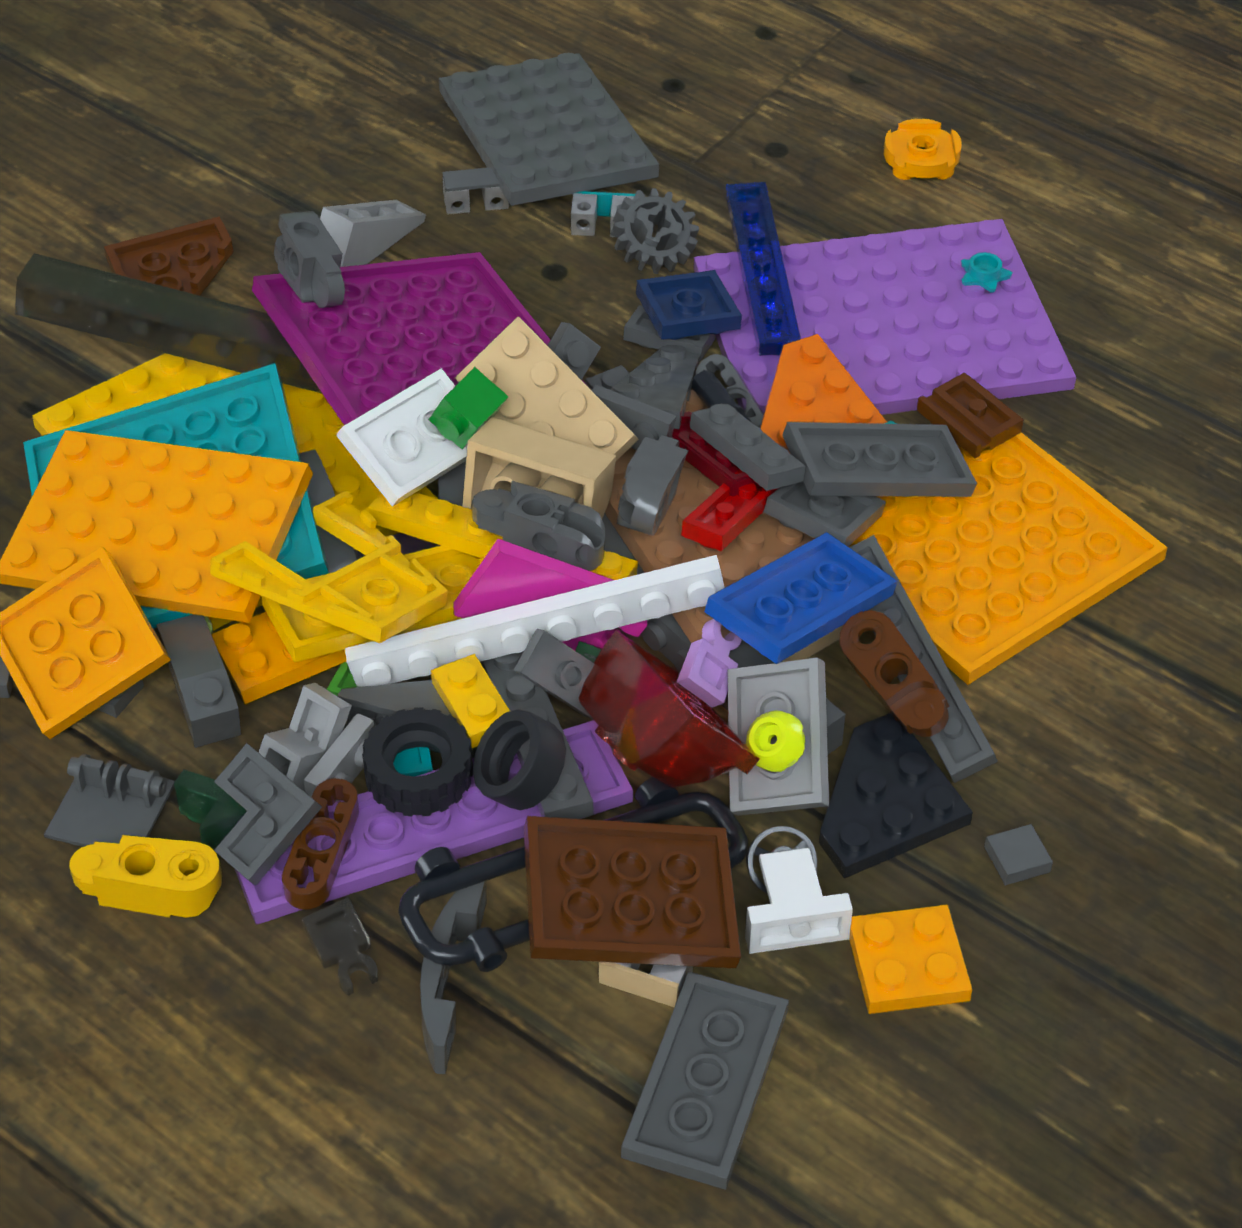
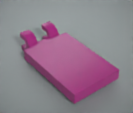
[453,539,647,657]

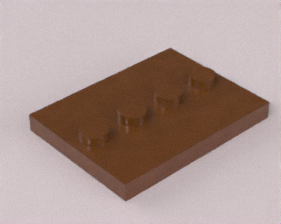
[524,816,741,968]

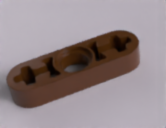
[282,778,359,910]

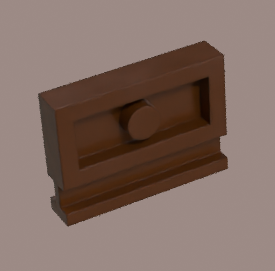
[917,372,1024,458]

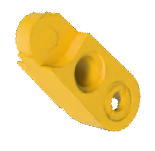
[69,835,222,918]

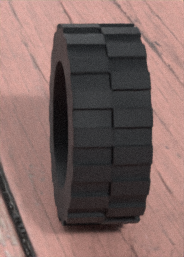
[362,707,473,817]

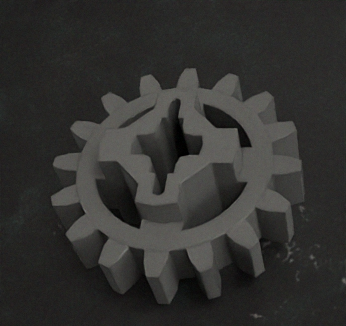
[611,188,699,274]

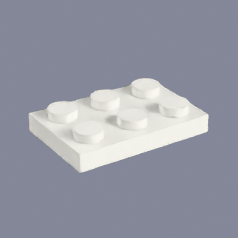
[336,368,468,507]

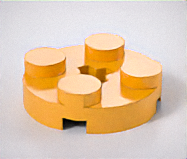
[884,119,962,180]

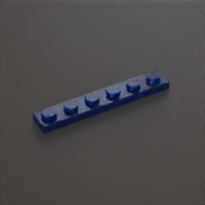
[726,182,801,356]

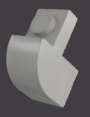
[259,683,352,792]

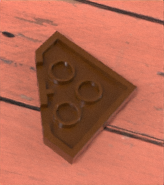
[104,216,233,332]

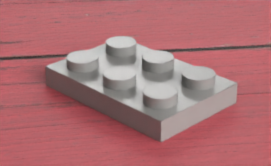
[727,657,829,816]

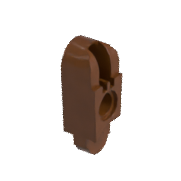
[840,610,950,737]

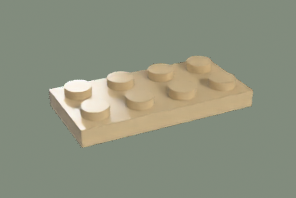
[455,316,639,461]

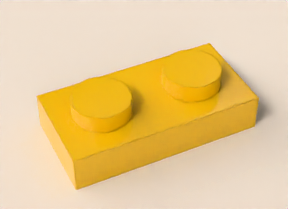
[431,654,510,748]

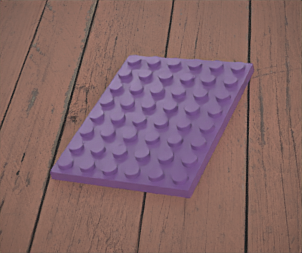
[694,219,1076,415]

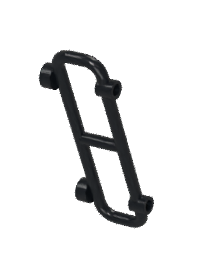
[398,775,748,972]

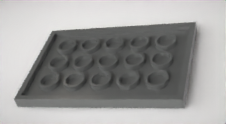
[439,53,659,206]

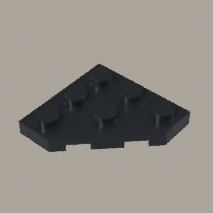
[819,713,973,879]

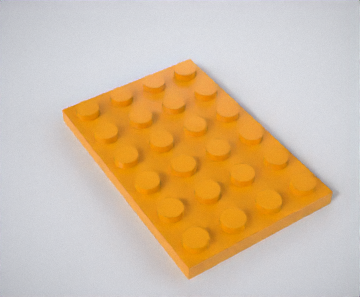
[0,430,313,623]

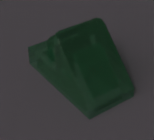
[174,769,247,855]

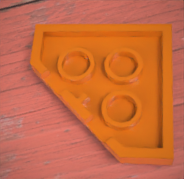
[760,334,887,453]

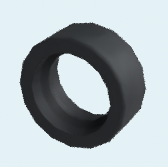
[473,709,566,811]

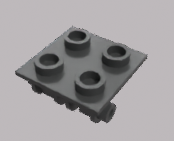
[44,754,175,847]

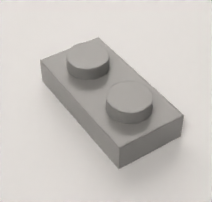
[304,713,374,802]

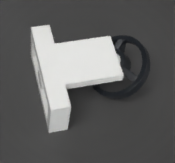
[745,826,853,954]

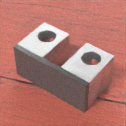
[442,167,509,214]

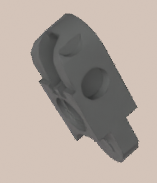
[274,211,345,308]
[616,435,688,536]
[472,481,606,571]

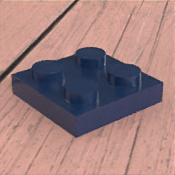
[636,270,742,340]

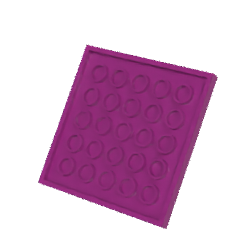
[252,252,590,425]

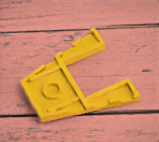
[210,491,448,643]

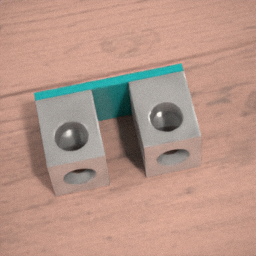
[571,191,635,237]

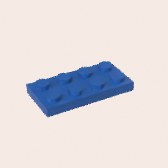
[704,532,898,664]

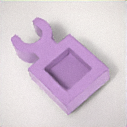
[677,619,742,708]

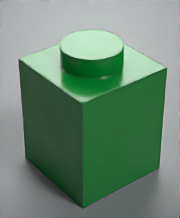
[428,367,508,450]

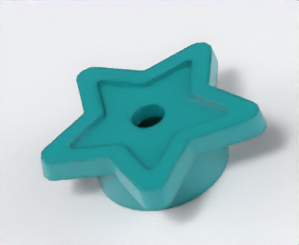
[961,252,1012,293]

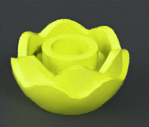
[746,710,805,772]

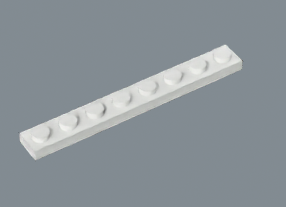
[345,555,725,687]

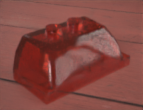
[579,630,759,787]

